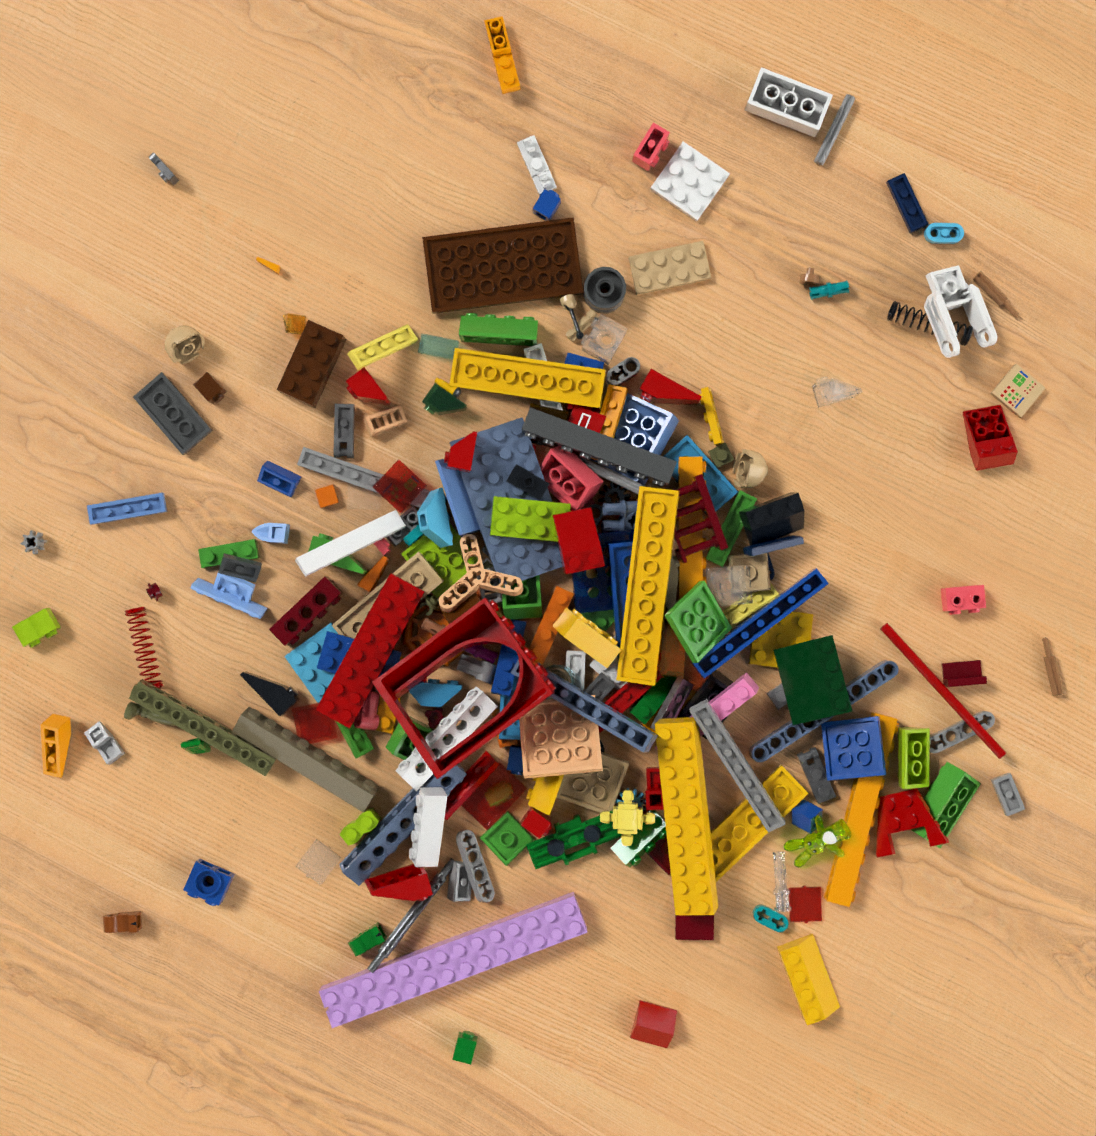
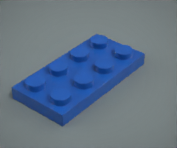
[317,631,402,677]

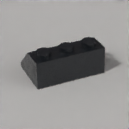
[739,492,805,545]

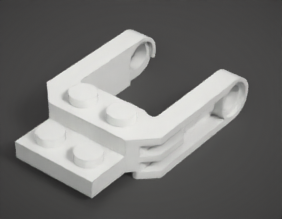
[924,265,997,358]

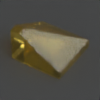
[283,313,306,335]

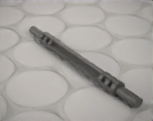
[367,858,455,973]

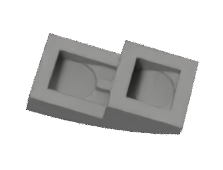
[84,721,125,765]

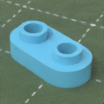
[924,223,964,244]

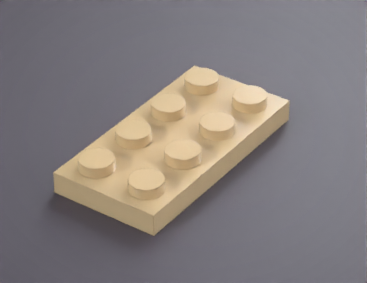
[628,241,711,295]

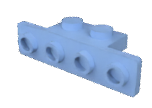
[190,573,267,619]

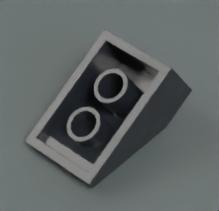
[677,670,733,741]

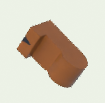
[103,911,142,933]

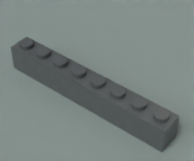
[522,408,677,487]

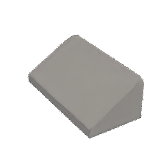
[447,861,473,902]

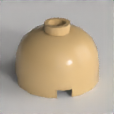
[165,325,205,364]
[733,449,768,488]

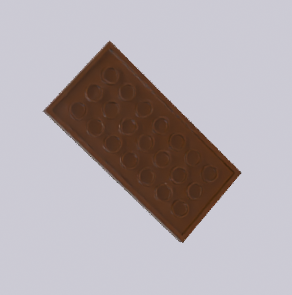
[422,217,584,314]

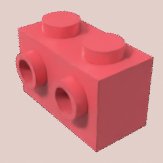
[632,122,670,171]
[941,585,986,615]

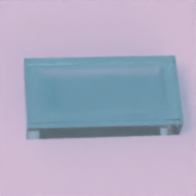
[418,334,459,360]

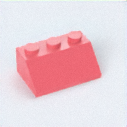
[540,446,604,511]

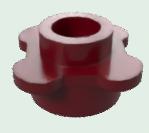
[146,582,163,602]
[425,707,445,728]

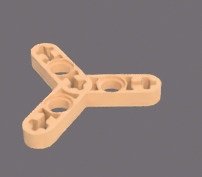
[439,534,523,613]

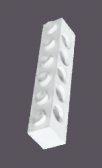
[395,687,498,791]

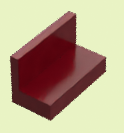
[941,660,987,687]

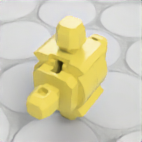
[600,790,655,846]

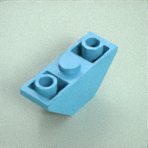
[417,488,453,548]

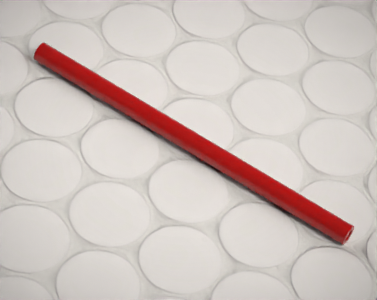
[880,623,1006,759]

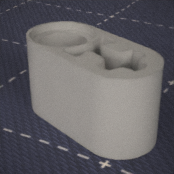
[606,357,640,386]

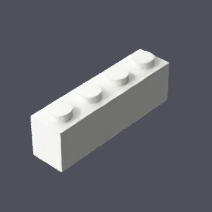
[409,787,447,867]

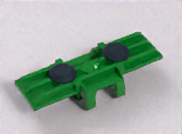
[526,810,622,869]

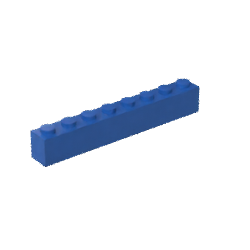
[691,568,829,679]

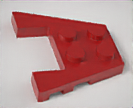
[876,788,949,858]

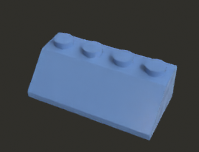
[435,459,480,537]

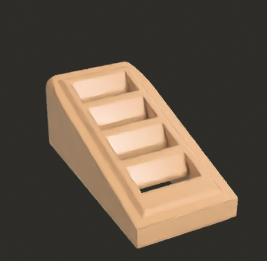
[364,405,407,437]

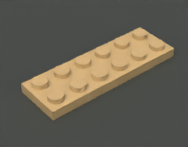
[331,551,444,638]

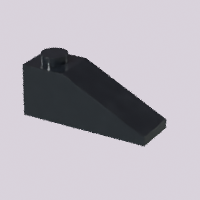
[240,671,300,716]

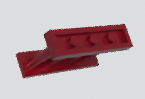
[674,474,728,563]

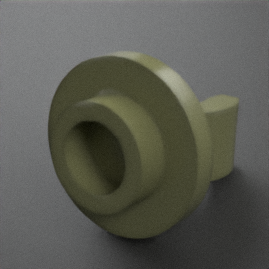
[419,595,440,616]

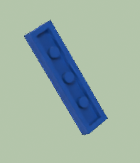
[491,619,526,697]

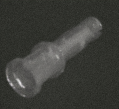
[773,851,792,912]

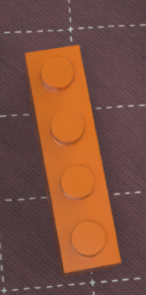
[529,586,574,664]

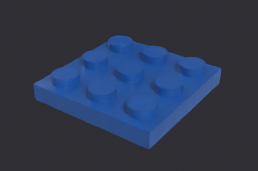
[821,716,886,781]

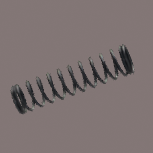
[887,301,973,346]

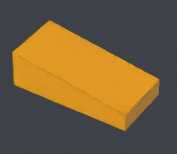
[256,256,281,275]

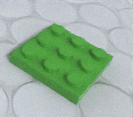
[664,581,732,663]

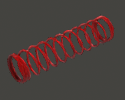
[125,607,164,688]

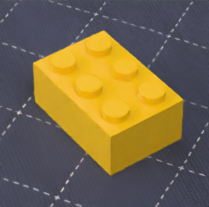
[553,607,621,668]

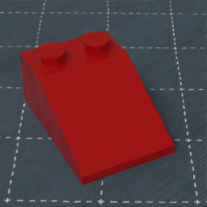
[638,369,702,405]
[553,507,605,574]
[364,864,433,901]

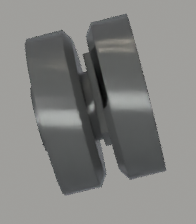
[583,267,626,314]

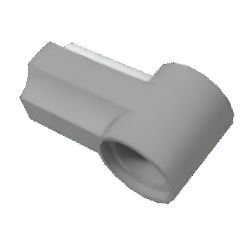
[457,654,497,684]

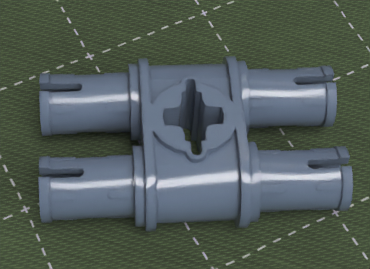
[601,500,638,534]

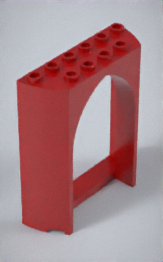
[372,598,556,779]

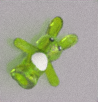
[783,815,851,868]

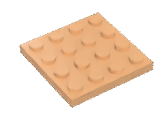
[519,695,603,779]

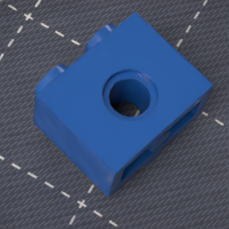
[183,858,235,906]

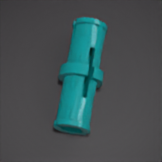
[809,280,849,300]

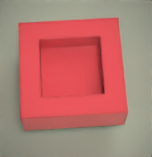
[373,538,391,556]

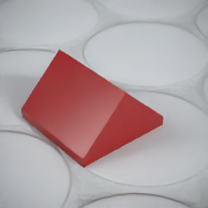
[630,1000,677,1048]

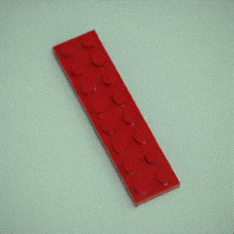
[316,573,425,728]

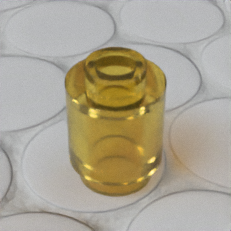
[484,781,514,807]

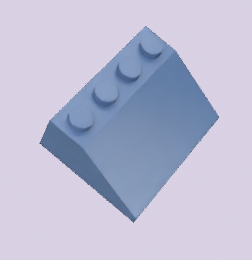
[590,393,679,486]

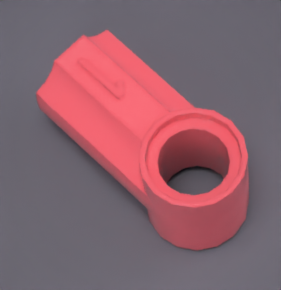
[354,692,380,731]

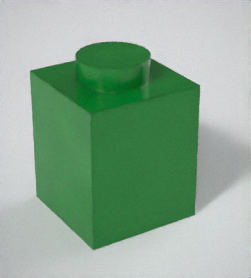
[452,1031,478,1065]

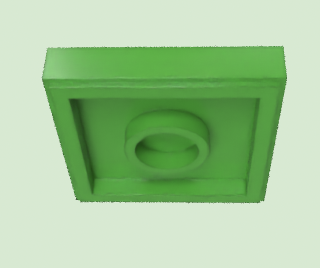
[480,811,534,866]

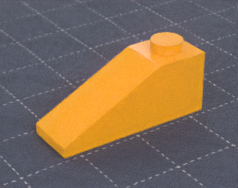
[40,714,71,778]

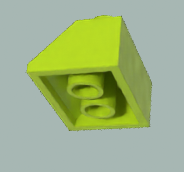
[898,727,930,789]

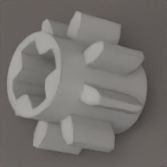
[20,530,47,554]

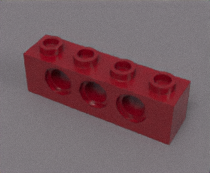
[269,576,343,646]

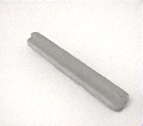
[814,94,855,165]
[579,456,643,494]

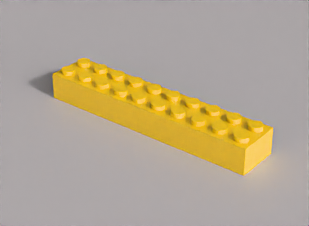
[654,717,718,915]

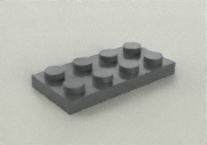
[133,372,213,455]

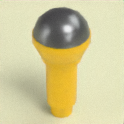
[434,378,461,398]

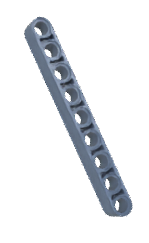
[749,660,898,762]

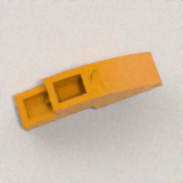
[484,16,521,94]

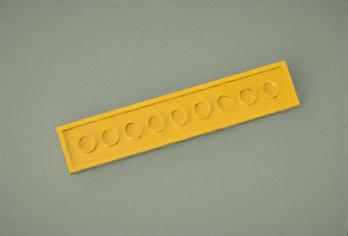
[616,486,679,686]

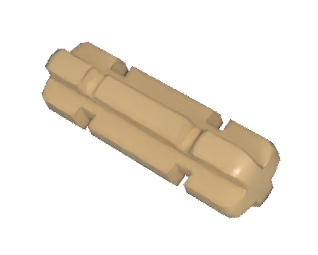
[566,309,599,342]

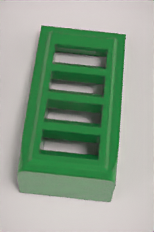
[181,738,211,754]

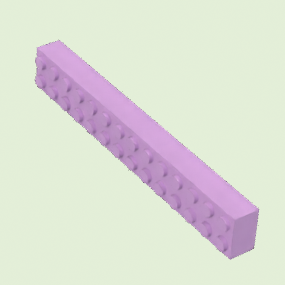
[319,892,588,1028]

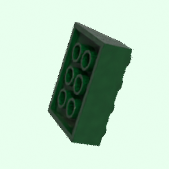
[773,635,852,725]

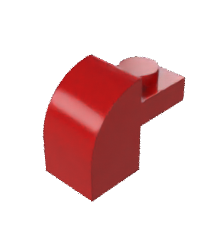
[645,767,664,810]

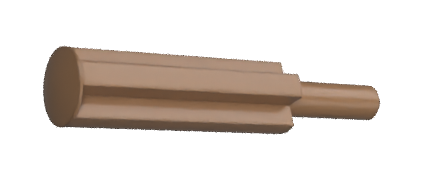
[973,271,1019,317]
[1042,637,1064,696]

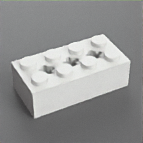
[745,67,833,137]

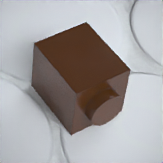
[193,372,227,404]

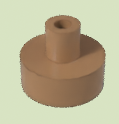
[799,267,819,286]

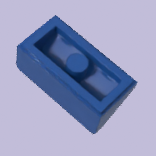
[257,461,301,497]

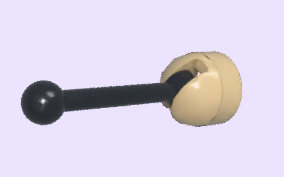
[560,294,584,339]

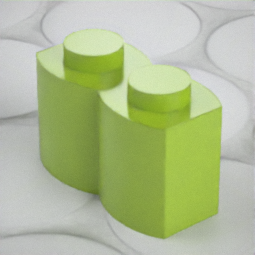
[12,608,61,648]
[340,808,381,845]

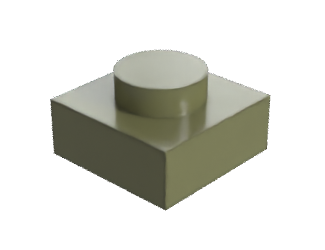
[708,443,734,468]

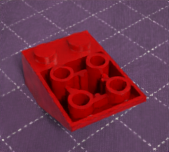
[963,405,1018,471]

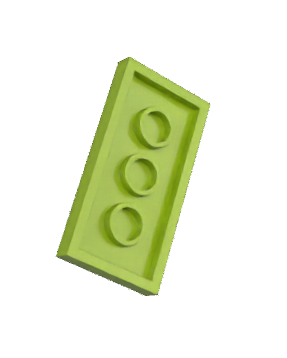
[490,496,571,542]

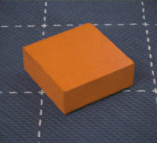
[315,484,339,508]

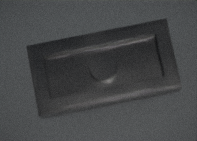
[506,464,550,501]

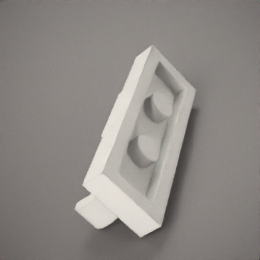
[517,135,557,196]

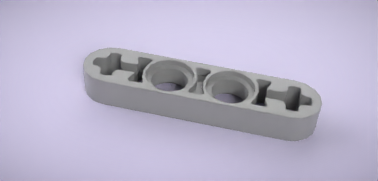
[929,711,995,753]
[456,830,495,903]

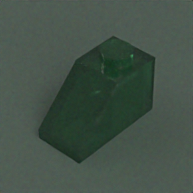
[422,383,468,415]

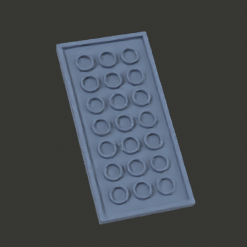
[449,418,563,588]

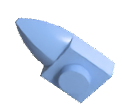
[252,523,290,544]

